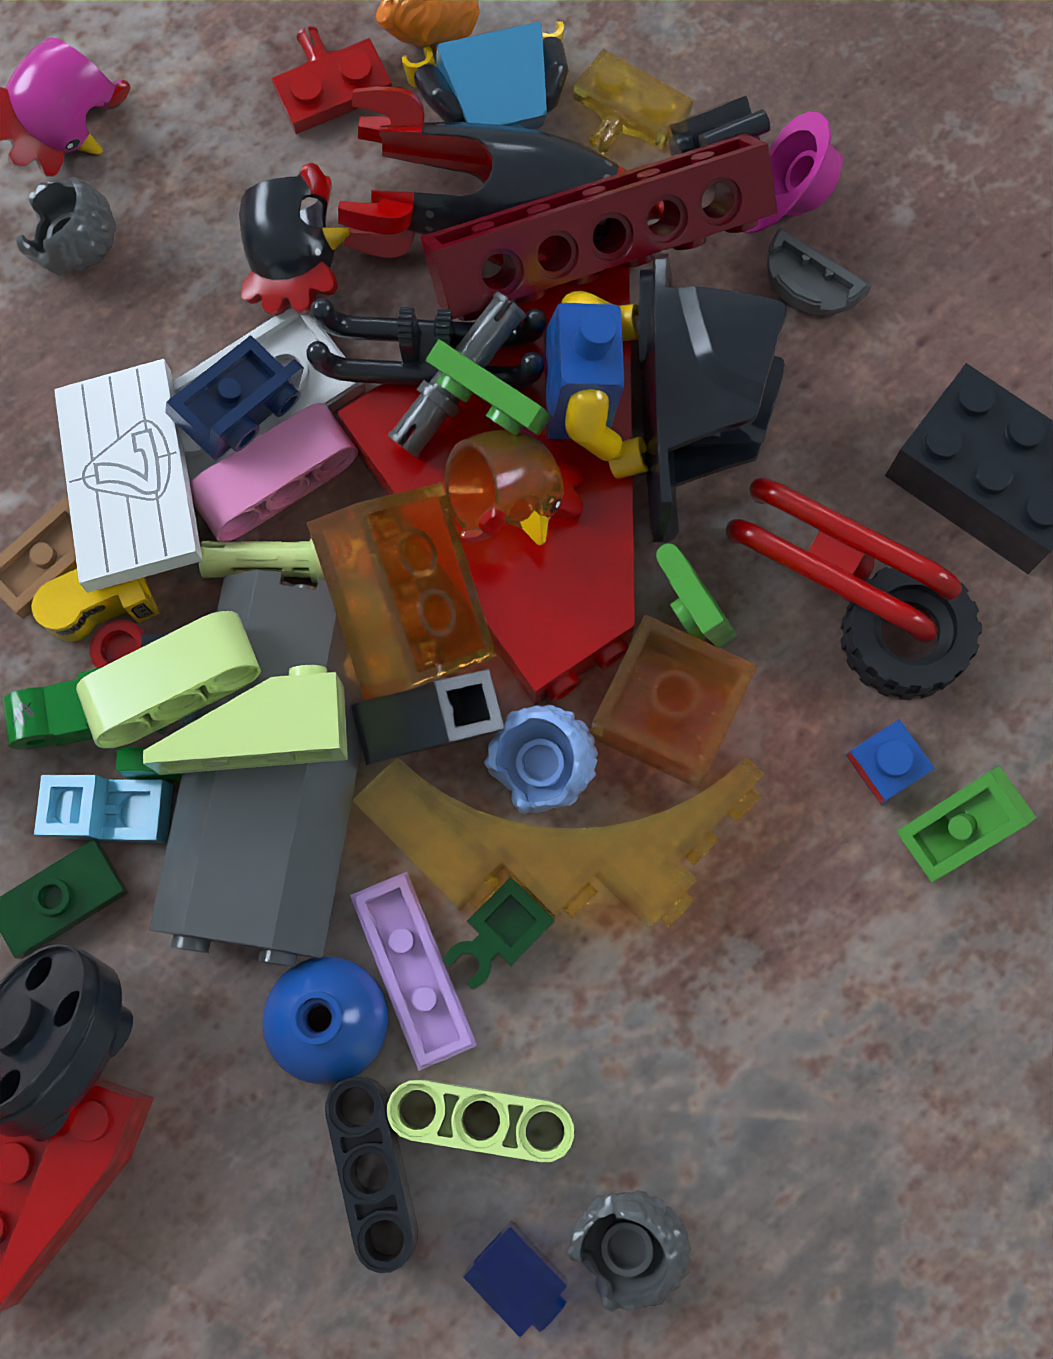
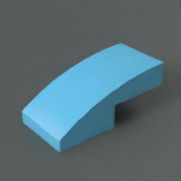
[34,775,174,844]

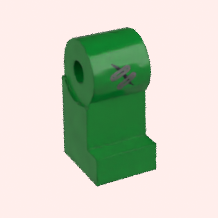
[2,667,101,750]

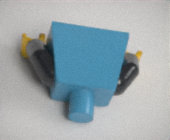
[402,21,569,129]

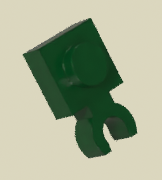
[443,876,555,990]

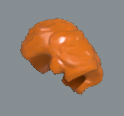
[376,0,479,51]

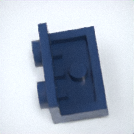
[165,335,304,461]

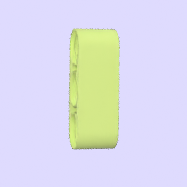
[76,611,261,748]
[387,1079,574,1162]

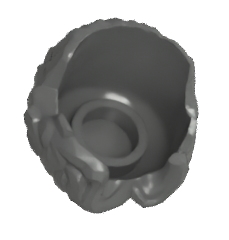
[16,177,117,275]
[567,1190,691,1312]

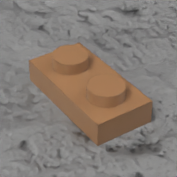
[0,495,77,620]

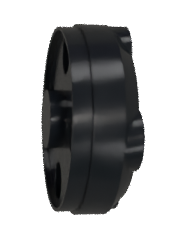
[0,944,133,1142]

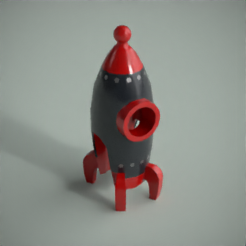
[338,86,664,267]

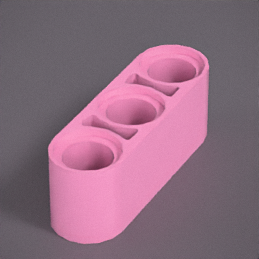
[190,403,358,542]

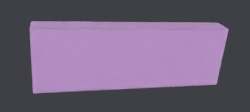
[350,872,478,1071]

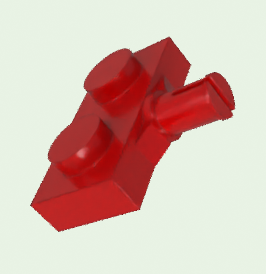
[272,26,392,134]

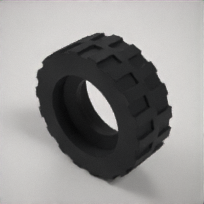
[840,567,982,700]

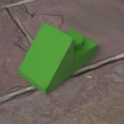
[896,765,1037,882]

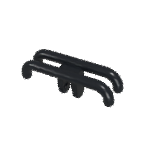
[306,298,547,389]

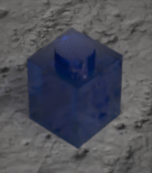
[463,1220,567,1338]

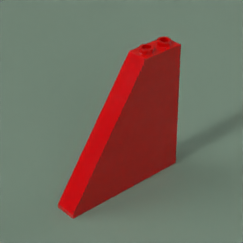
[337,265,635,705]

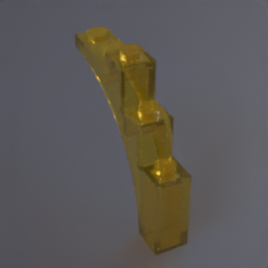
[353,757,765,930]

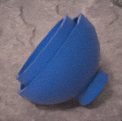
[262,956,389,1085]

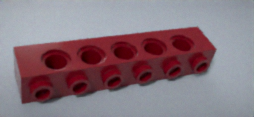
[420,133,778,321]

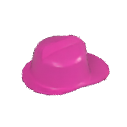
[745,111,844,233]

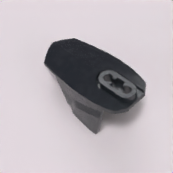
[639,253,786,543]

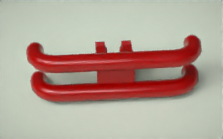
[726,478,962,643]

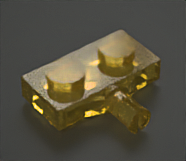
[573,49,694,154]

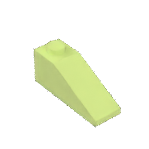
[143,665,348,775]

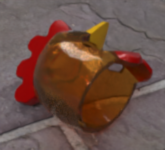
[445,426,583,545]

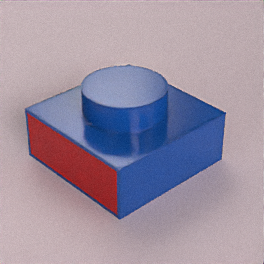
[846,719,935,805]

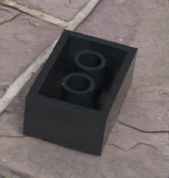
[885,363,1053,574]

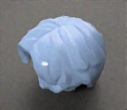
[484,705,598,815]

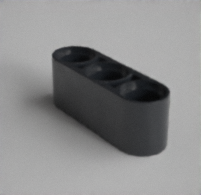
[325,1077,418,1273]

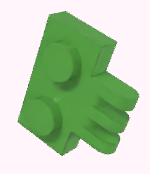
[425,339,552,436]
[656,543,738,649]

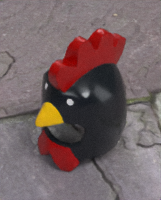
[239,163,350,316]

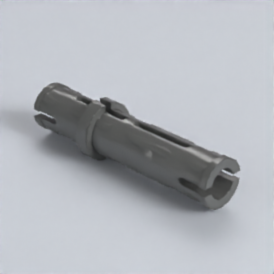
[387,292,527,459]

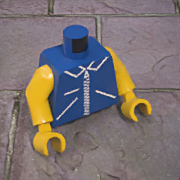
[544,291,649,479]

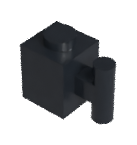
[669,95,770,156]

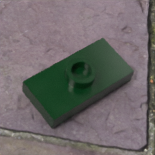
[0,839,128,959]

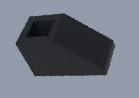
[351,669,505,765]

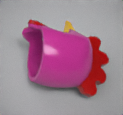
[0,37,131,177]

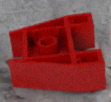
[0,1078,154,1312]

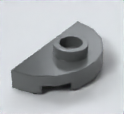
[767,226,871,315]

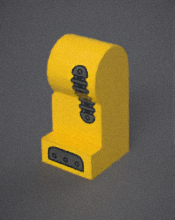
[31,569,160,642]

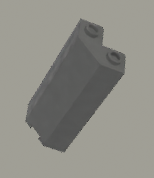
[149,569,389,967]

